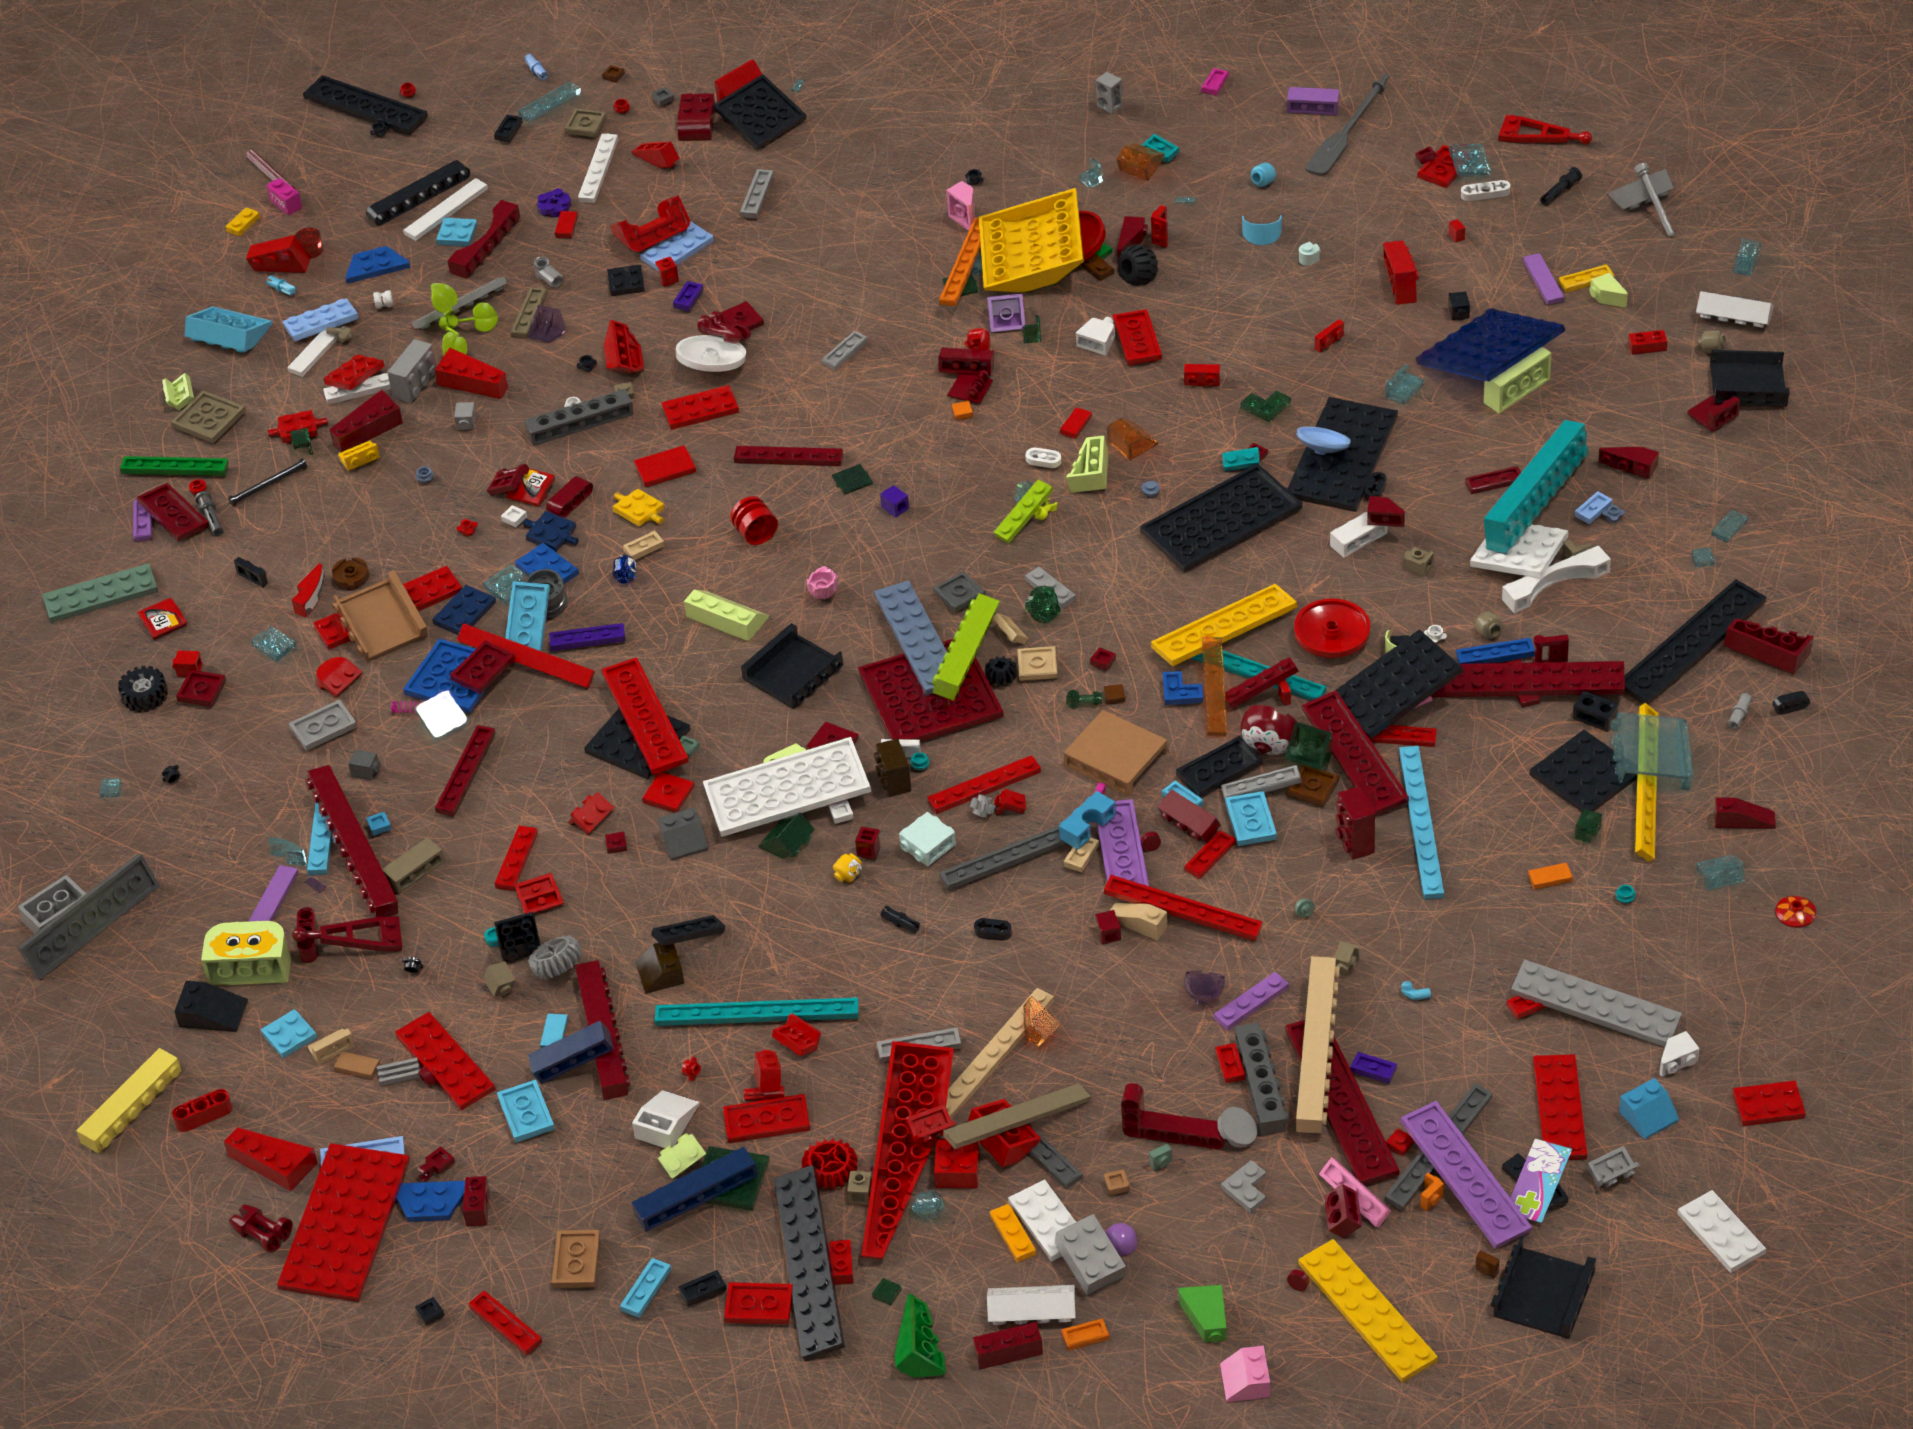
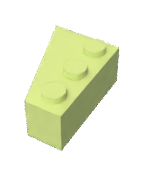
[1066,436,1109,493]

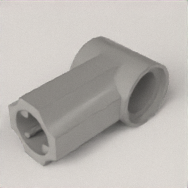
[534,257,564,288]

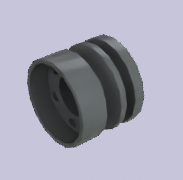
[525,569,568,618]

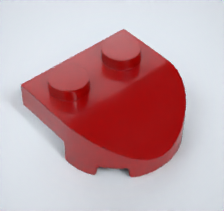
[316,657,362,698]

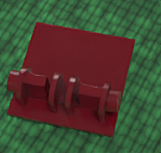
[947,370,993,404]

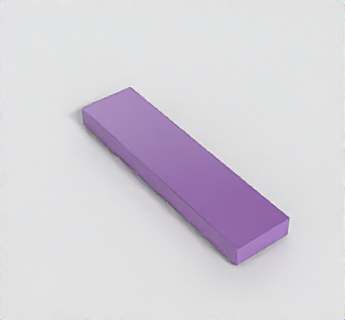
[1523,253,1564,305]
[248,865,299,922]

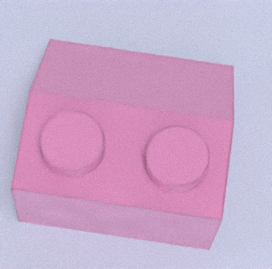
[946,181,975,230]
[1220,1346,1270,1403]

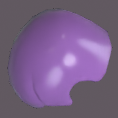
[1105,1223,1138,1256]

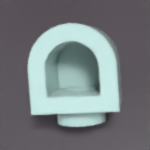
[1299,241,1320,266]

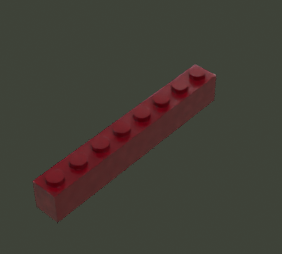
[575,960,631,1100]

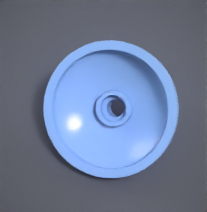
[1296,426,1351,455]

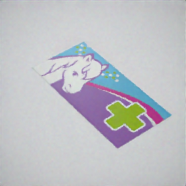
[1510,1139,1572,1223]

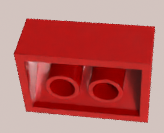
[714,59,762,102]
[967,1099,1041,1167]

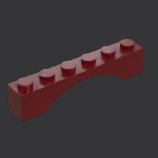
[447,200,520,279]

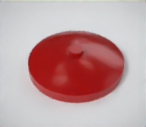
[1079,210,1106,261]
[1294,598,1370,658]

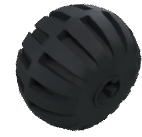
[1117,245,1158,286]

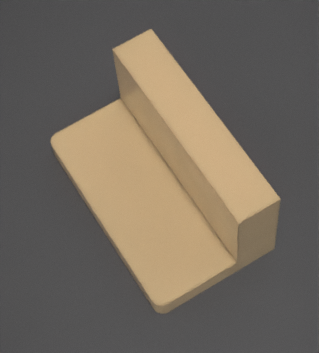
[308,1028,355,1065]

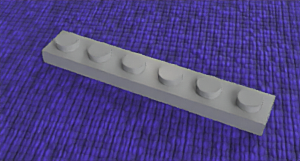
[411,277,507,330]

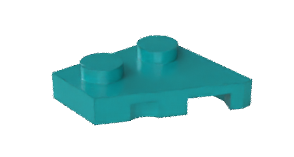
[1133,133,1180,162]

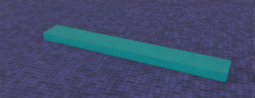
[1190,647,1327,701]

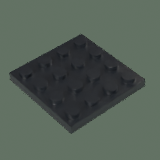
[713,74,807,150]
[584,708,691,779]
[1530,730,1638,817]

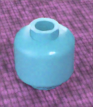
[1251,162,1276,187]

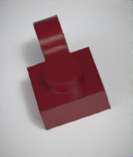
[418,1146,455,1182]

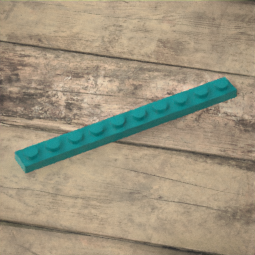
[655,997,859,1026]

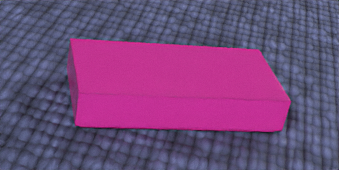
[1201,68,1229,96]

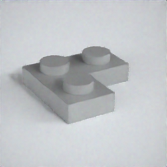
[1221,1160,1266,1214]

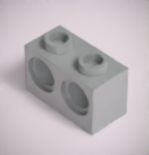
[1096,72,1123,114]

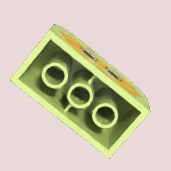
[201,921,291,986]

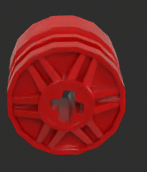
[730,496,778,545]

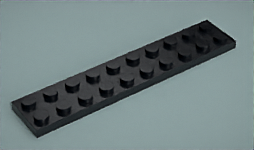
[1624,579,1766,705]
[774,1165,845,1361]

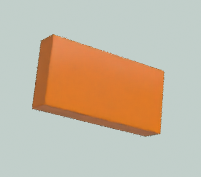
[1528,862,1573,890]
[1061,1318,1110,1351]

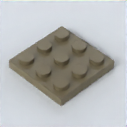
[171,390,246,444]

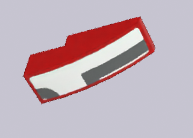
[291,563,325,618]

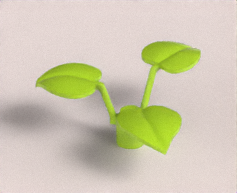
[431,283,498,356]

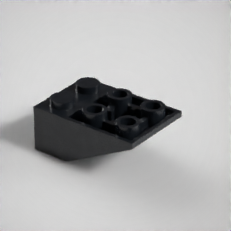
[494,912,541,962]

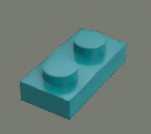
[1222,447,1261,472]

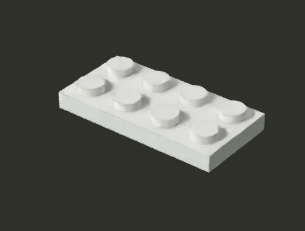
[1008,1180,1076,1262]
[1677,1190,1766,1273]

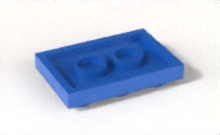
[515,543,579,584]

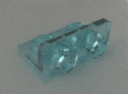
[1385,364,1424,405]
[1696,854,1745,890]

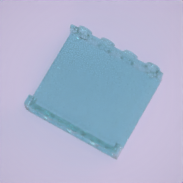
[1611,712,1694,790]

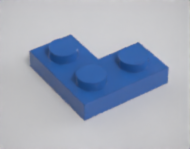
[1162,671,1203,705]

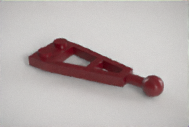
[292,916,402,952]

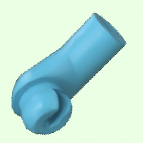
[1401,981,1431,1000]

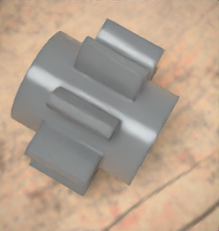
[970,794,996,818]

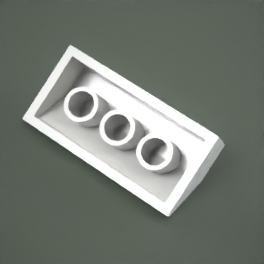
[1696,291,1774,328]
[987,1285,1076,1325]

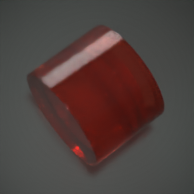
[295,227,323,259]

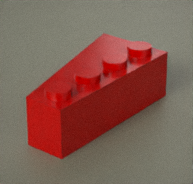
[1383,240,1419,305]
[224,1127,318,1192]

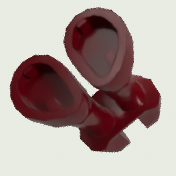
[697,311,751,344]
[229,1204,293,1253]

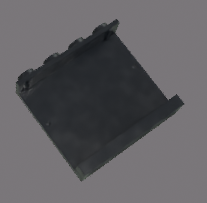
[1709,350,1790,407]
[1491,1237,1596,1339]

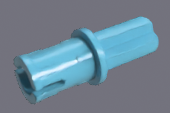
[266,275,296,296]

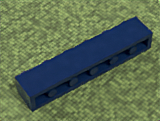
[631,1147,758,1232]

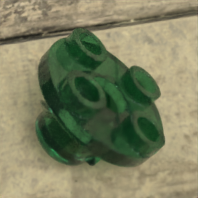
[1025,586,1061,623]

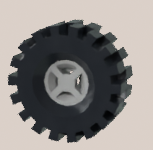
[118,666,168,713]

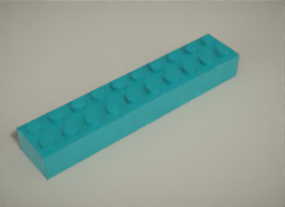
[1484,420,1589,554]

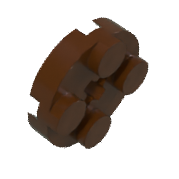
[332,557,370,591]

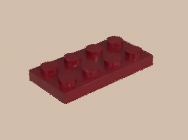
[137,483,209,541]

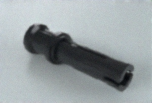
[1540,167,1582,206]

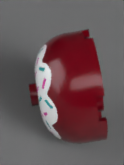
[1240,705,1300,755]

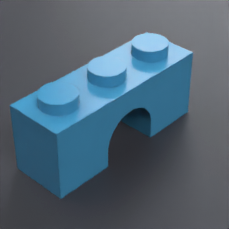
[1059,791,1116,850]

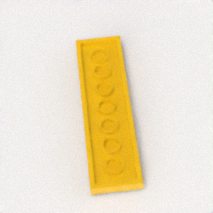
[1151,584,1297,667]
[1298,1239,1438,1383]

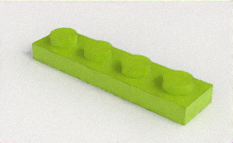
[994,479,1054,544]

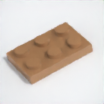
[552,1230,600,1288]

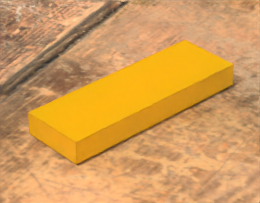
[1558,264,1614,293]

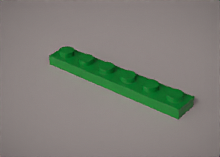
[120,456,229,476]

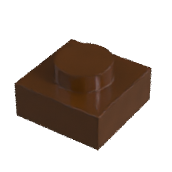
[1476,1250,1500,1278]

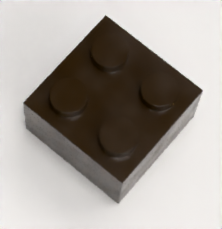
[874,738,912,797]

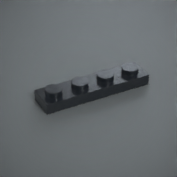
[651,915,726,946]

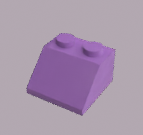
[987,294,1026,332]

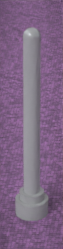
[1634,163,1674,237]

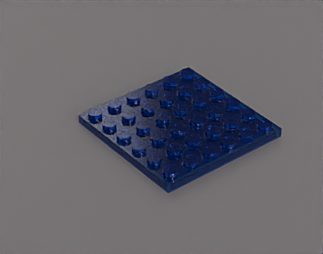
[1416,308,1566,382]

